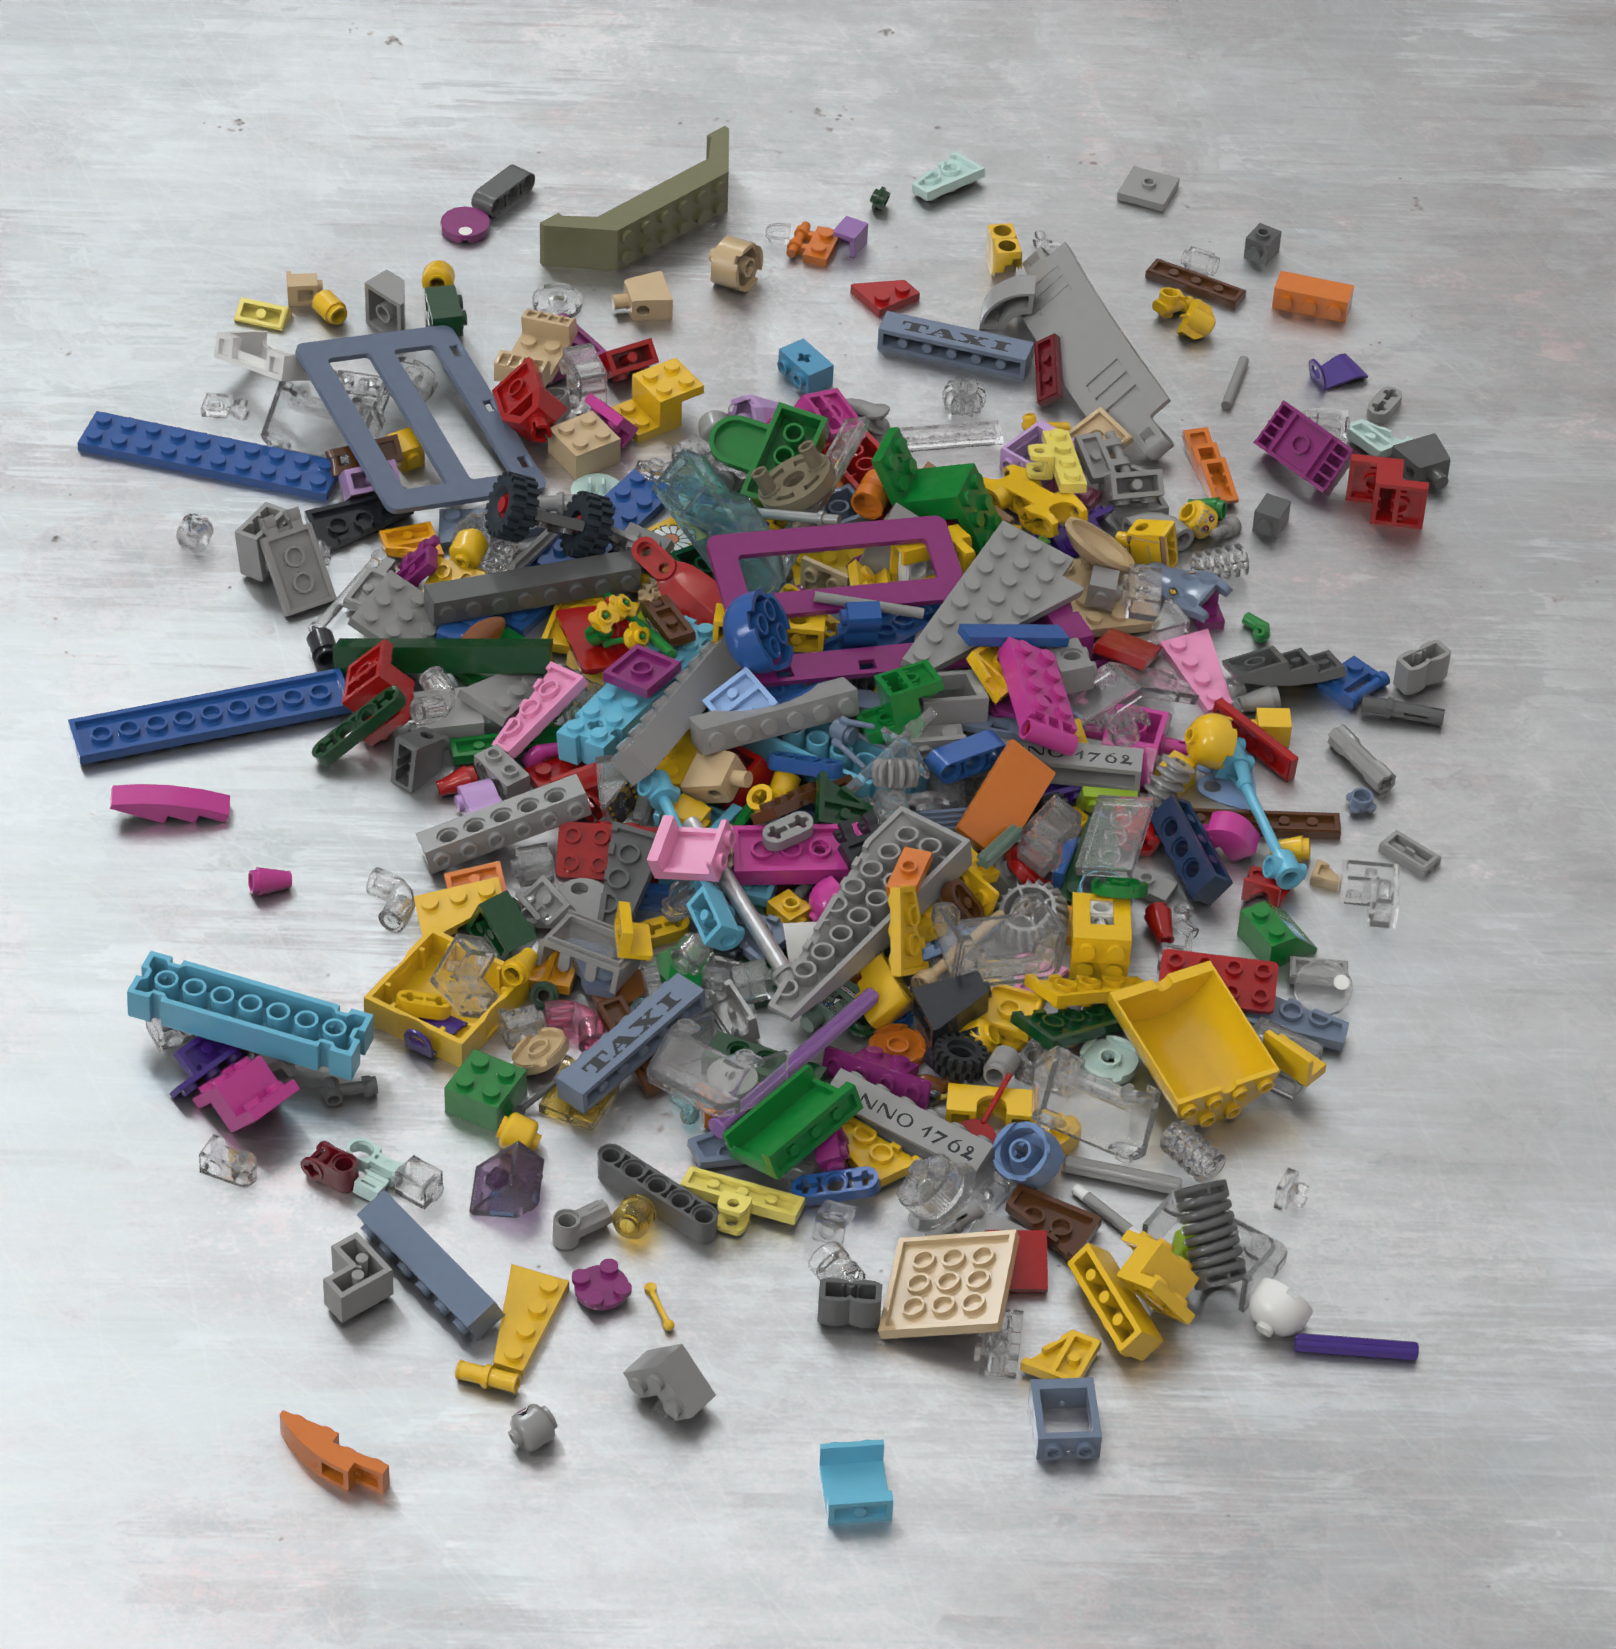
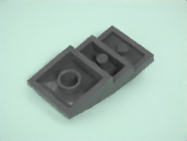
[1222,645,1347,686]

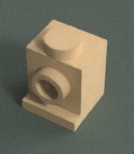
[286,271,323,307]

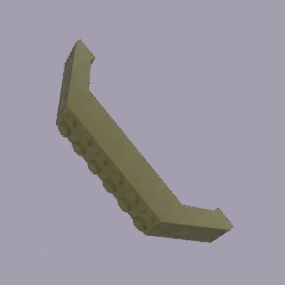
[540,126,729,271]

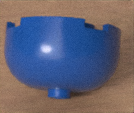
[723,588,793,675]

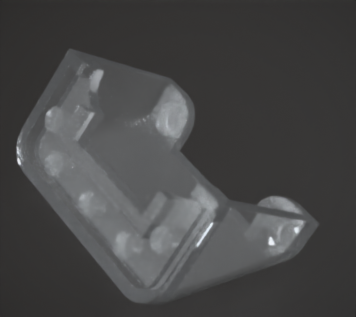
[261,381,386,465]
[931,892,1068,987]
[1032,1046,1162,1163]

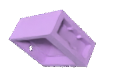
[999,420,1080,488]

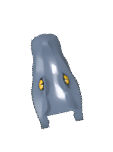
[1139,561,1233,623]

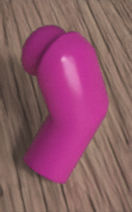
[522,742,559,767]

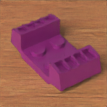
[1253,400,1359,496]

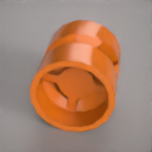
[851,469,890,519]

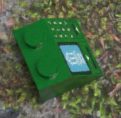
[1237,901,1317,967]

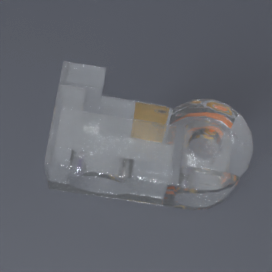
[199,1134,257,1187]

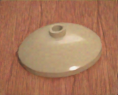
[1065,517,1135,572]

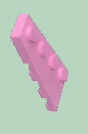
[1159,629,1233,714]
[491,661,589,759]

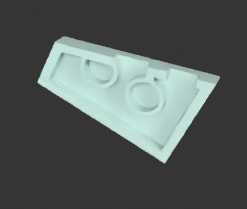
[912,151,985,201]

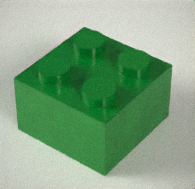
[444,1049,527,1133]

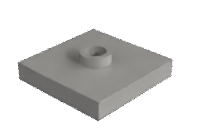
[1117,166,1180,212]

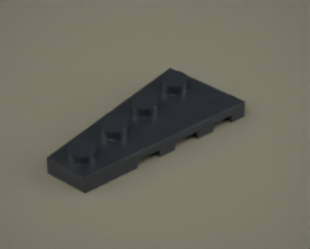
[304,487,414,556]

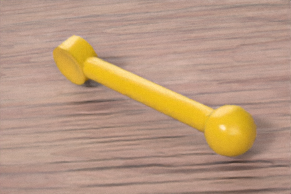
[644,1282,675,1331]

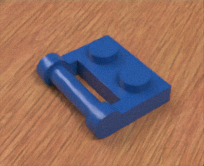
[1316,656,1390,710]

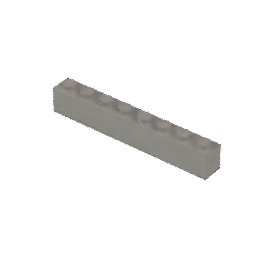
[611,637,740,786]

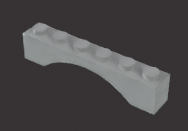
[689,677,859,755]

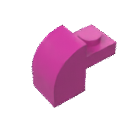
[1202,811,1260,862]

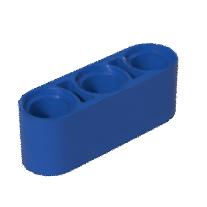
[925,730,1006,784]

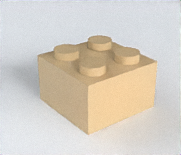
[548,410,621,480]

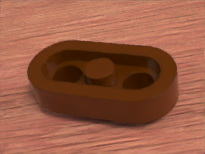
[941,879,985,928]

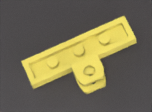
[1026,428,1087,493]
[680,1166,805,1236]

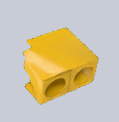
[986,223,1022,278]
[855,954,912,1029]

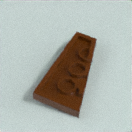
[750,774,854,825]

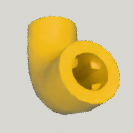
[746,771,801,812]

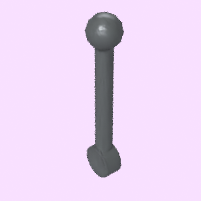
[512,1074,558,1115]

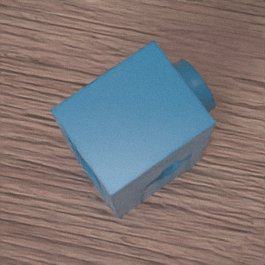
[777,338,834,394]

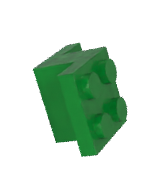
[855,659,945,745]

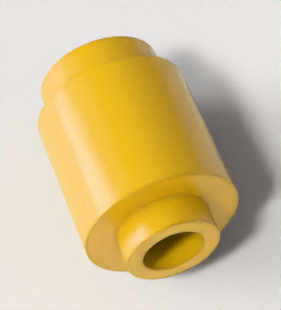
[312,290,348,325]

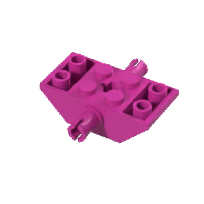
[1081,701,1189,791]

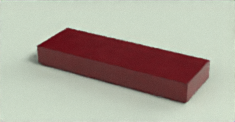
[1034,333,1063,407]

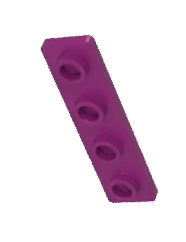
[822,1046,932,1110]

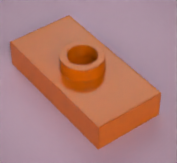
[886,847,933,896]

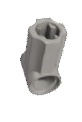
[552,1199,612,1250]

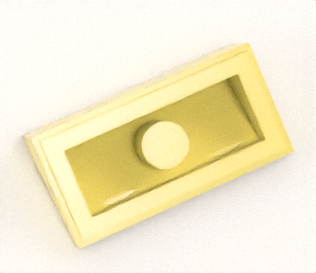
[234,297,292,332]

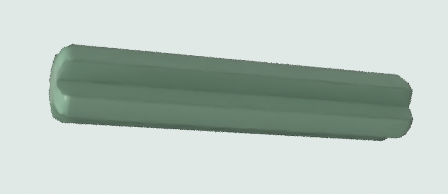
[976,824,1023,869]

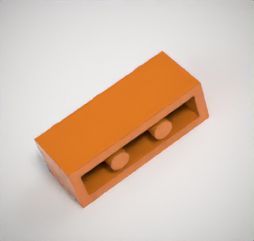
[1272,271,1354,323]

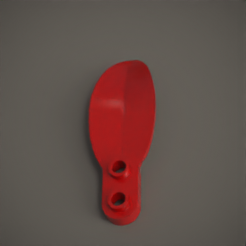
[632,536,722,625]

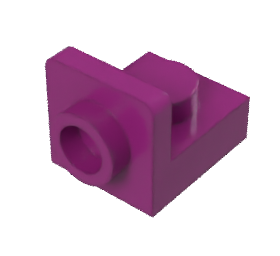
[1193,591,1225,631]

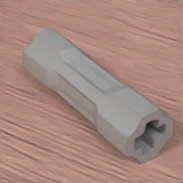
[1327,724,1397,794]

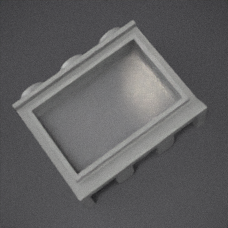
[535,909,644,994]

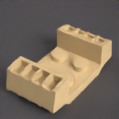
[494,308,578,387]

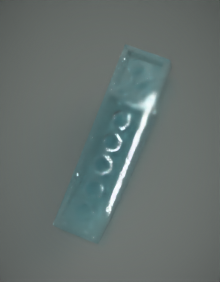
[651,447,786,594]

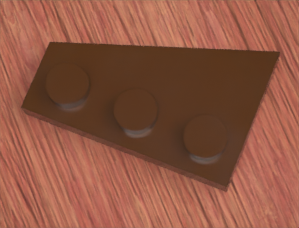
[1005,1183,1102,1261]

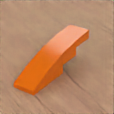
[1181,427,1239,504]

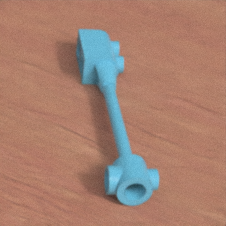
[1211,727,1307,890]
[637,770,745,951]

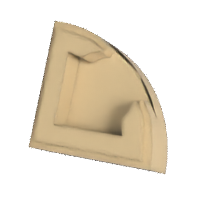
[1309,859,1339,891]

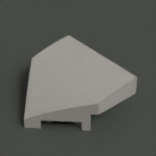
[515,874,576,928]

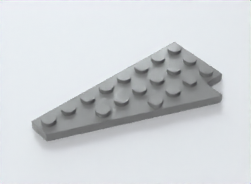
[900,520,1084,672]

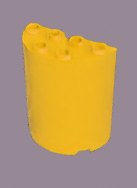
[1108,961,1280,1128]

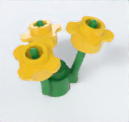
[584,594,650,649]

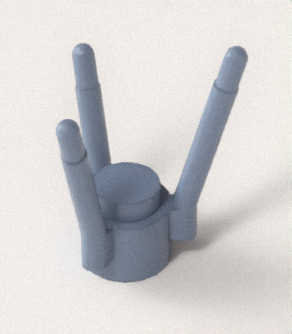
[829,716,900,770]

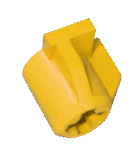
[1176,299,1216,340]

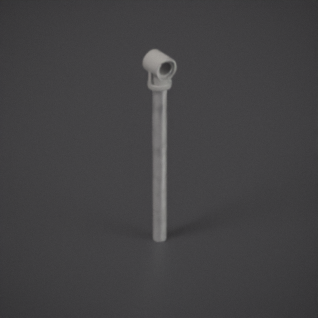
[683,816,793,988]

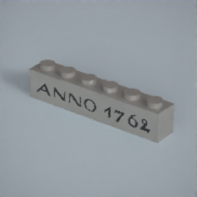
[973,733,1143,792]
[830,1068,995,1187]

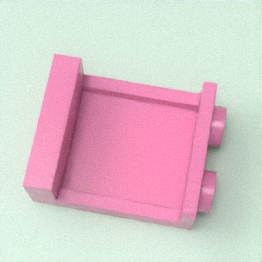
[647,815,736,882]

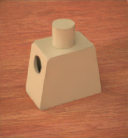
[611,271,673,321]
[680,750,753,804]

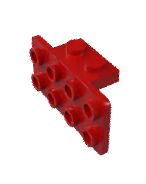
[556,597,631,675]
[555,821,659,884]
[1159,949,1279,1015]

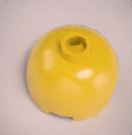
[1184,713,1237,770]

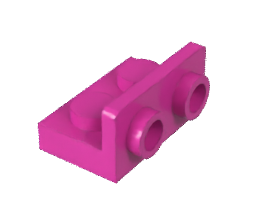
[584,393,639,449]

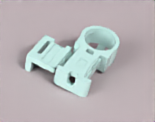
[346,1138,408,1202]

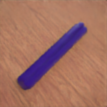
[1294,1333,1419,1360]

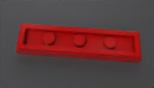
[1212,697,1299,782]

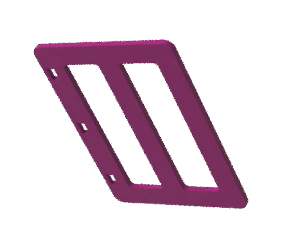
[706,516,971,687]

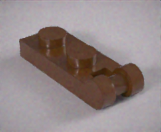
[325,434,404,478]
[640,594,696,647]

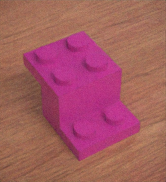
[766,388,866,444]
[192,1055,300,1133]

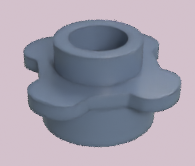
[1346,788,1377,814]

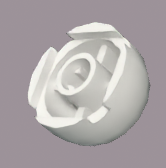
[1249,1278,1313,1337]

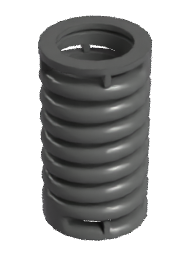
[1172,1179,1249,1290]

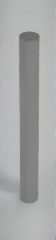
[813,591,924,619]

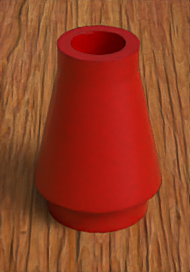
[436,765,478,797]
[1144,902,1174,946]

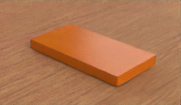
[954,739,1056,855]

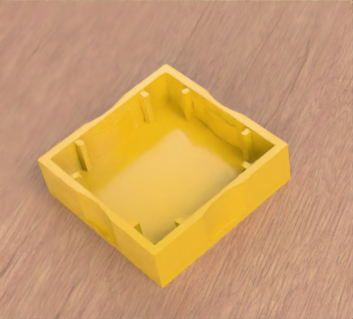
[363,927,529,1068]

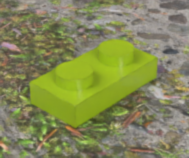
[1076,786,1138,814]

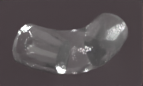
[410,666,455,726]
[366,867,415,933]

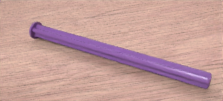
[708,988,879,1139]

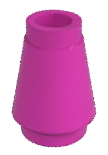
[248,867,292,896]

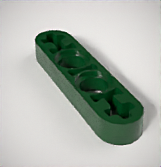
[312,686,407,766]

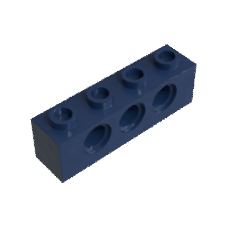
[1149,794,1233,905]

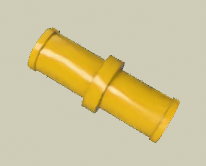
[455,1359,521,1394]

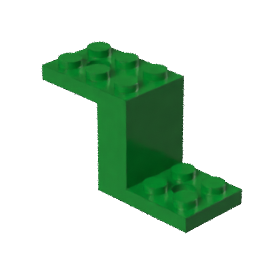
[871,427,1002,557]

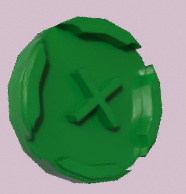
[1091,876,1148,899]

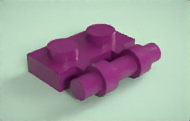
[396,535,440,588]

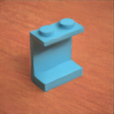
[819,1439,894,1525]

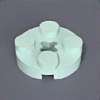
[1079,1035,1139,1090]

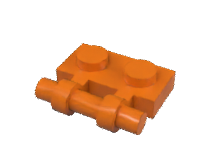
[786,221,841,267]

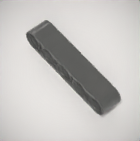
[597,1143,718,1245]

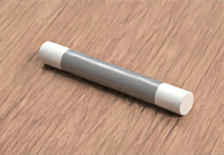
[1072,1183,1141,1234]

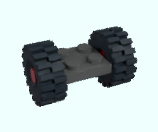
[485,471,615,559]

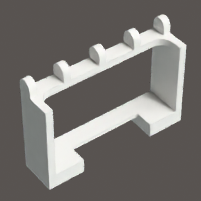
[214,331,337,381]

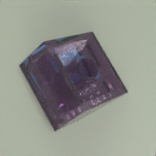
[469,1140,544,1218]

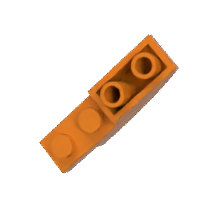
[279,1410,390,1495]

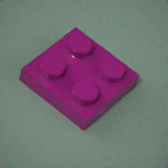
[603,644,682,699]

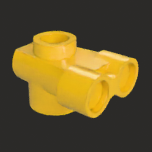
[1152,287,1194,318]

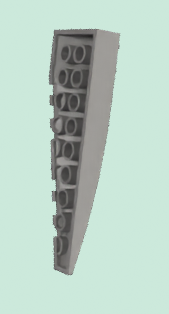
[768,806,972,1022]

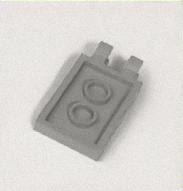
[258,506,337,617]

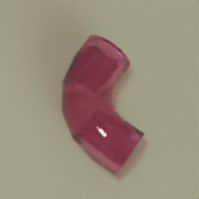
[544,1000,606,1052]

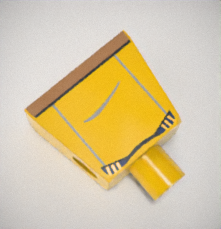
[1115,519,1179,569]

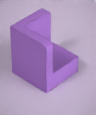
[833,216,868,258]

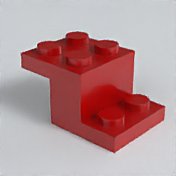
[1345,454,1429,530]
[342,639,415,747]

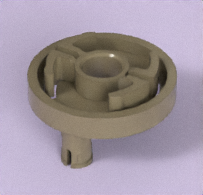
[751,440,836,511]

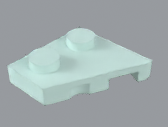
[1342,419,1413,457]

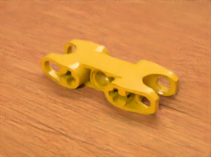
[983,464,1088,538]

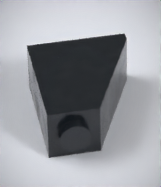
[911,971,992,1050]

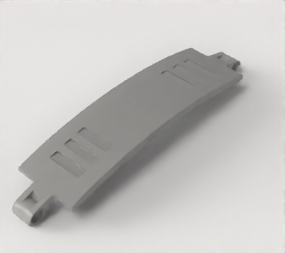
[1021,242,1175,461]

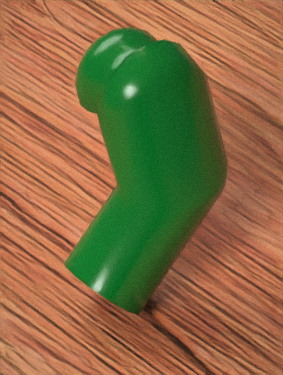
[1242,612,1271,643]

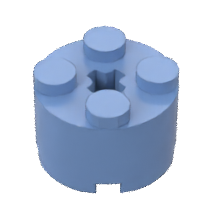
[993,1121,1065,1189]

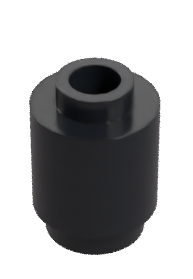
[306,627,336,667]

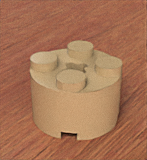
[709,235,763,292]

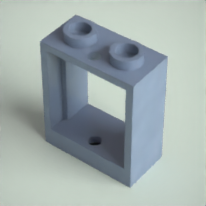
[1028,1377,1102,1460]

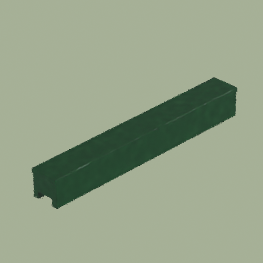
[332,638,555,674]

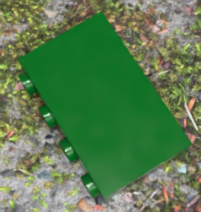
[722,1064,864,1180]

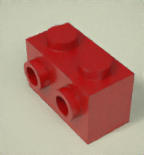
[596,338,659,383]

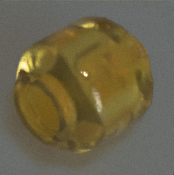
[612,1194,657,1240]

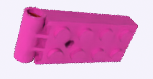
[997,637,1078,756]
[732,822,862,885]

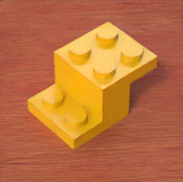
[611,358,704,443]
[1116,1230,1200,1325]

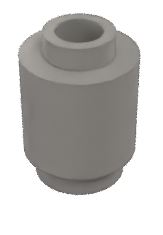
[983,1045,1021,1087]

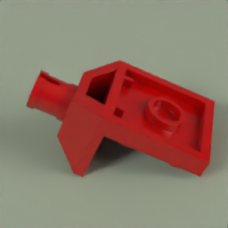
[492,357,568,443]
[524,756,606,822]

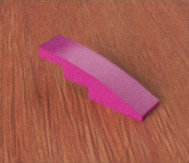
[109,784,230,823]

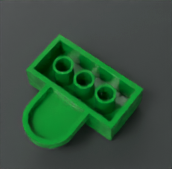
[709,402,831,508]

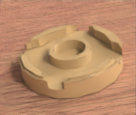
[511,1027,569,1075]

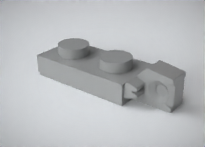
[343,557,396,611]

